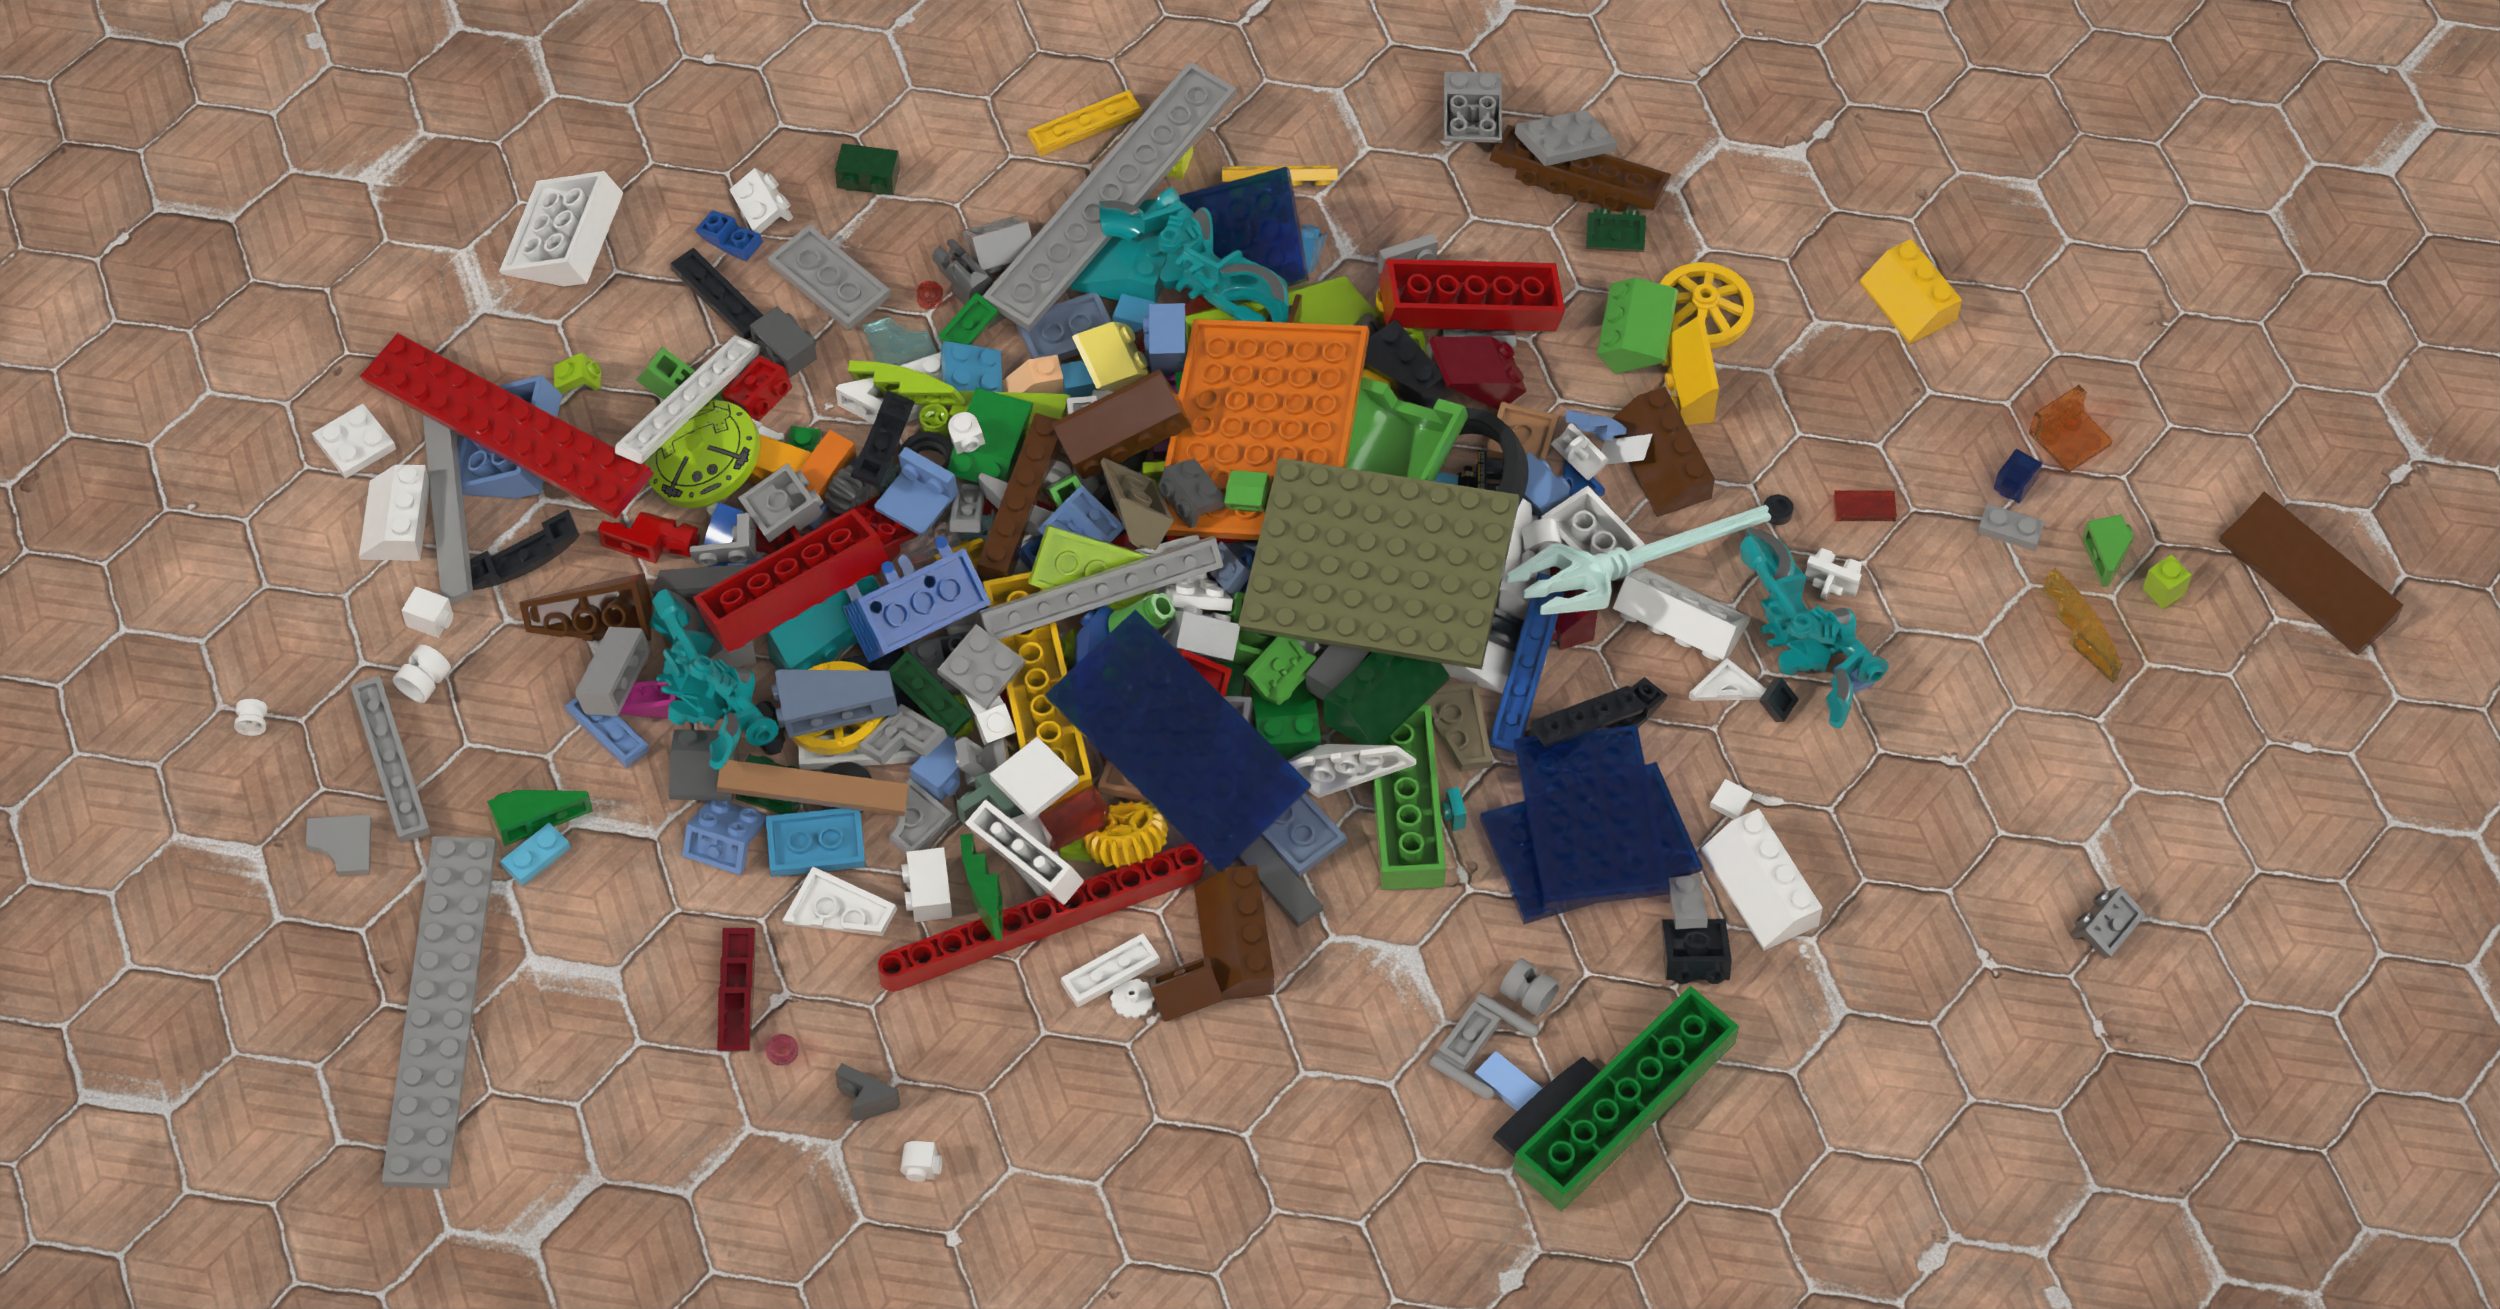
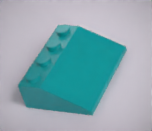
[1070,198,1189,304]

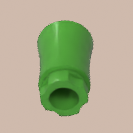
[1108,593,1175,648]

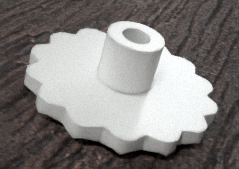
[1110,979,1155,1019]

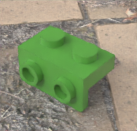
[1243,636,1318,705]

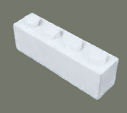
[965,799,1084,905]

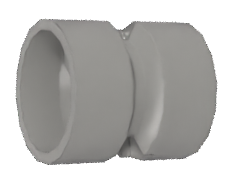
[1500,958,1561,1017]

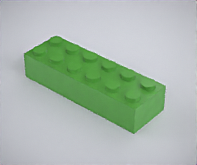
[1372,705,1446,890]

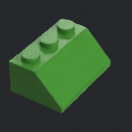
[1597,277,1678,374]

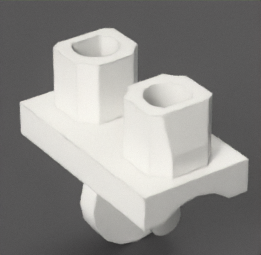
[1551,423,1609,481]
[1805,548,1862,600]

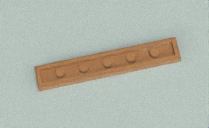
[716,760,908,816]

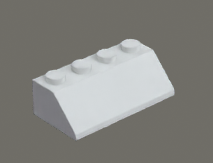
[1496,487,1538,620]
[1613,567,1751,661]
[1701,809,1823,951]

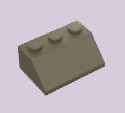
[1100,457,1174,551]

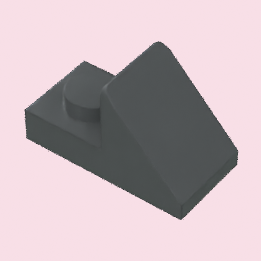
[835,1063,900,1122]

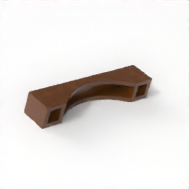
[977,413,1062,583]

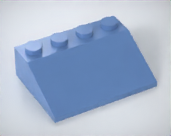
[457,375,562,499]

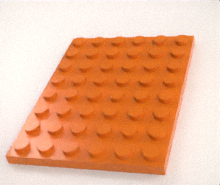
[1163,319,1370,540]

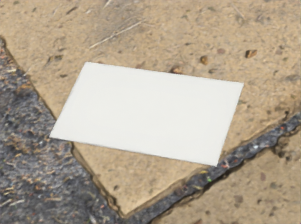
[1601,434,1652,465]

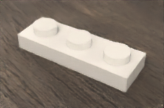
[1061,933,1160,1008]

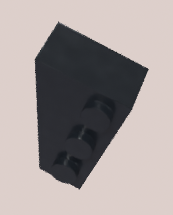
[1363,319,1452,409]

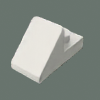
[836,377,883,424]

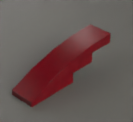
[717,928,756,1052]

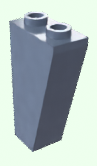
[771,669,899,738]

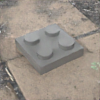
[937,624,1025,710]

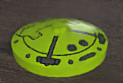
[645,400,761,508]

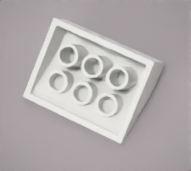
[499,171,623,286]

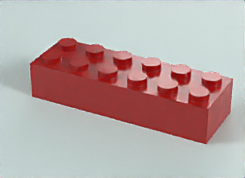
[1378,259,1565,331]
[693,508,890,653]

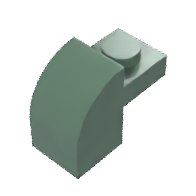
[957,772,1025,827]

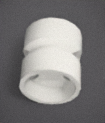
[392,644,451,703]

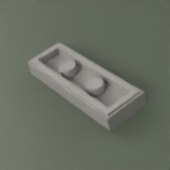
[950,482,986,532]

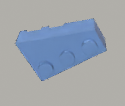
[1143,303,1187,376]

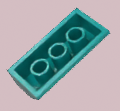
[766,574,880,670]

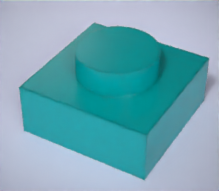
[1441,787,1466,831]

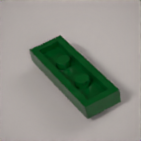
[888,651,974,738]

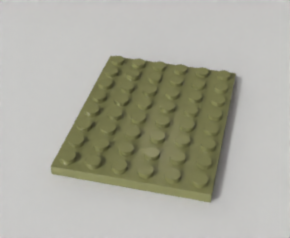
[1238,457,1520,670]

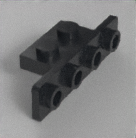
[1529,686,1645,747]

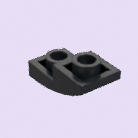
[1606,677,1668,741]

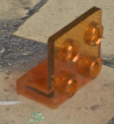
[2029,385,2113,473]

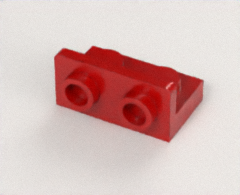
[720,356,792,422]

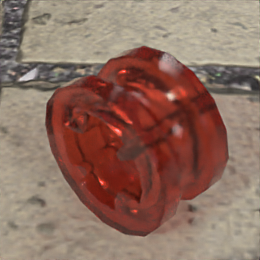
[917,281,943,310]

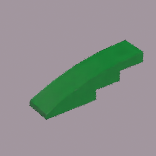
[960,833,1003,941]

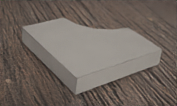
[889,778,956,856]
[306,814,372,877]

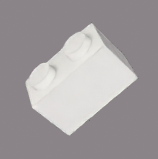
[901,847,952,922]

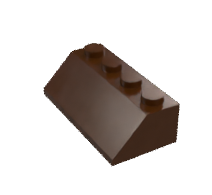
[1052,369,1191,480]
[1612,387,1715,517]
[1194,865,1274,1000]

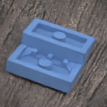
[1038,485,1124,543]

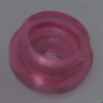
[766,1034,799,1066]

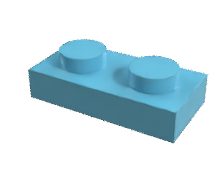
[500,823,571,886]

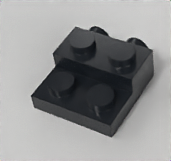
[1661,919,1732,984]

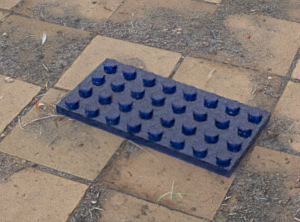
[1045,609,1311,873]

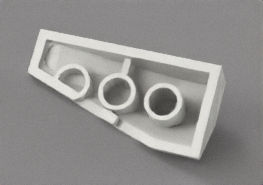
[1279,744,1416,798]

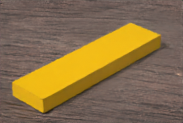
[1027,89,1142,157]

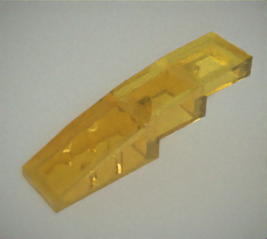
[2042,568,2122,683]

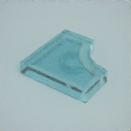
[863,316,937,366]

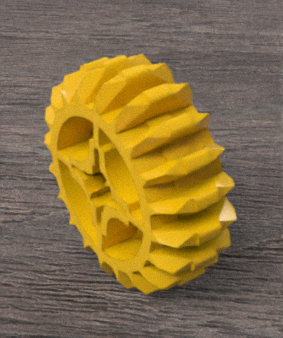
[1083,800,1168,868]

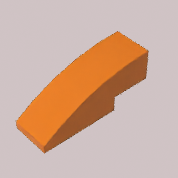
[801,429,856,502]

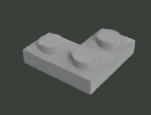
[859,704,947,765]

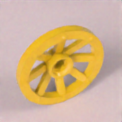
[1659,262,1754,349]
[785,661,886,755]

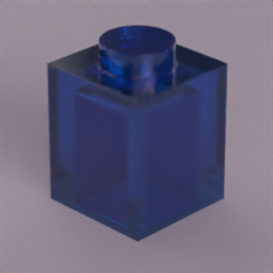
[1994,448,2042,504]

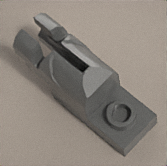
[932,239,1006,329]

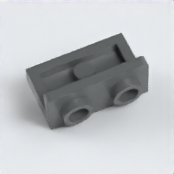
[1158,458,1225,528]

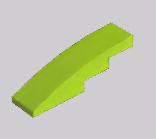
[848,360,965,405]

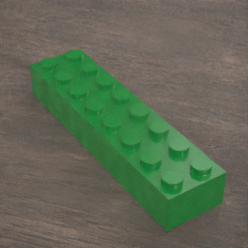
[1513,986,1739,1212]

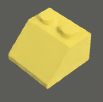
[1072,321,1149,391]

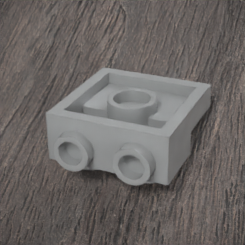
[738,463,824,542]

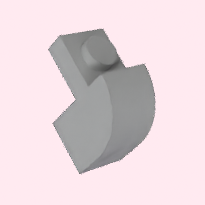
[955,737,1019,788]

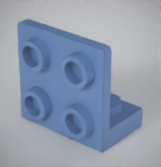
[875,447,958,536]
[682,800,768,875]

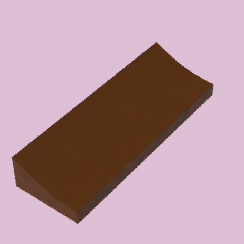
[2219,491,2403,655]

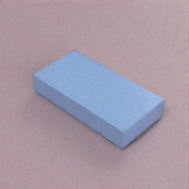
[1474,1051,1543,1111]

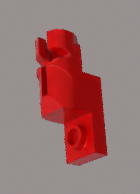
[597,512,700,564]

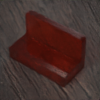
[1039,784,1110,852]

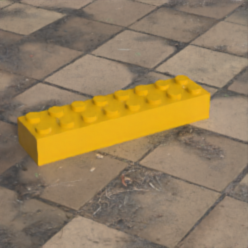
[983,572,1094,806]

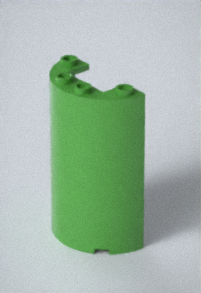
[1346,377,1468,481]

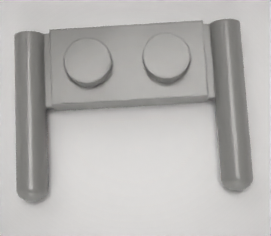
[1429,992,1539,1100]

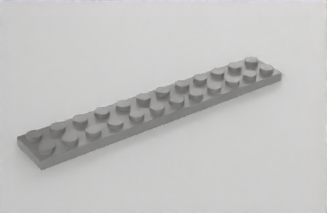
[982,62,1236,332]
[381,836,497,1189]

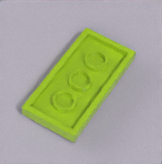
[1028,524,1155,610]

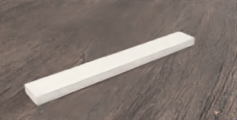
[615,335,760,464]

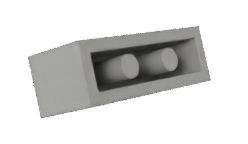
[575,627,651,716]

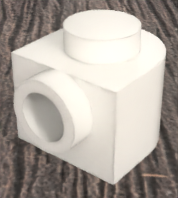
[948,412,986,454]
[1521,519,1561,554]
[900,1141,942,1182]

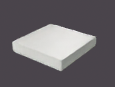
[990,737,1079,820]

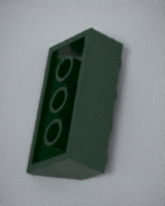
[1324,652,1450,745]

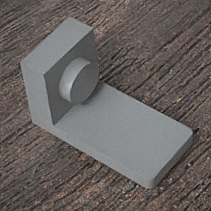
[690,513,756,566]

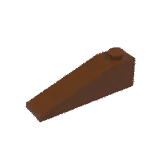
[519,573,652,642]

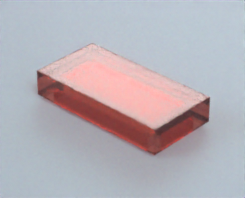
[1833,490,1897,521]

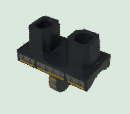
[1457,450,1503,491]

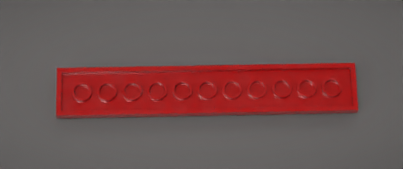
[360,333,654,519]

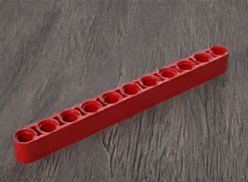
[877,843,1204,992]

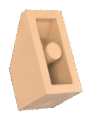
[1002,355,1064,394]

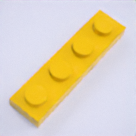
[1222,165,1338,186]

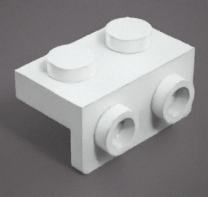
[729,168,793,234]

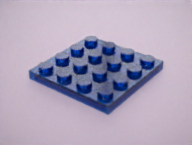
[1179,167,1309,309]

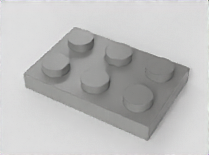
[1514,110,1618,166]

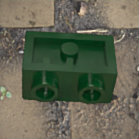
[1586,208,1646,252]

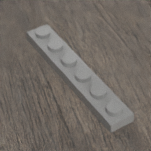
[350,676,431,843]

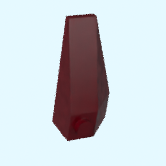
[1550,543,1598,650]

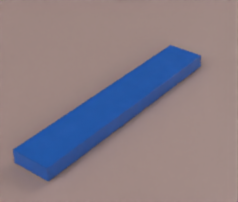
[1489,572,1565,755]

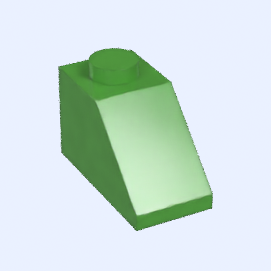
[2083,514,2133,587]

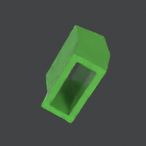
[1224,470,1271,512]

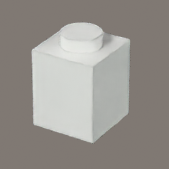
[401,586,454,638]

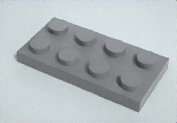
[767,224,891,331]

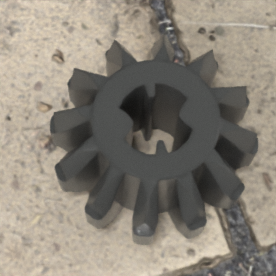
[824,465,874,515]

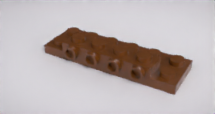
[1490,125,1671,211]

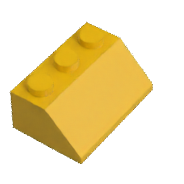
[1859,239,1962,344]
[1661,316,1719,425]

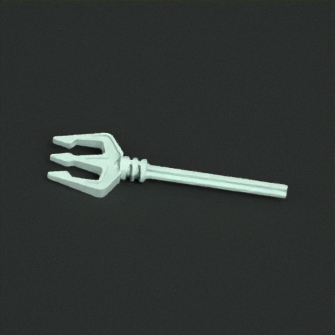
[1506,505,1771,615]

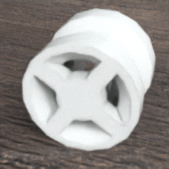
[234,699,268,736]

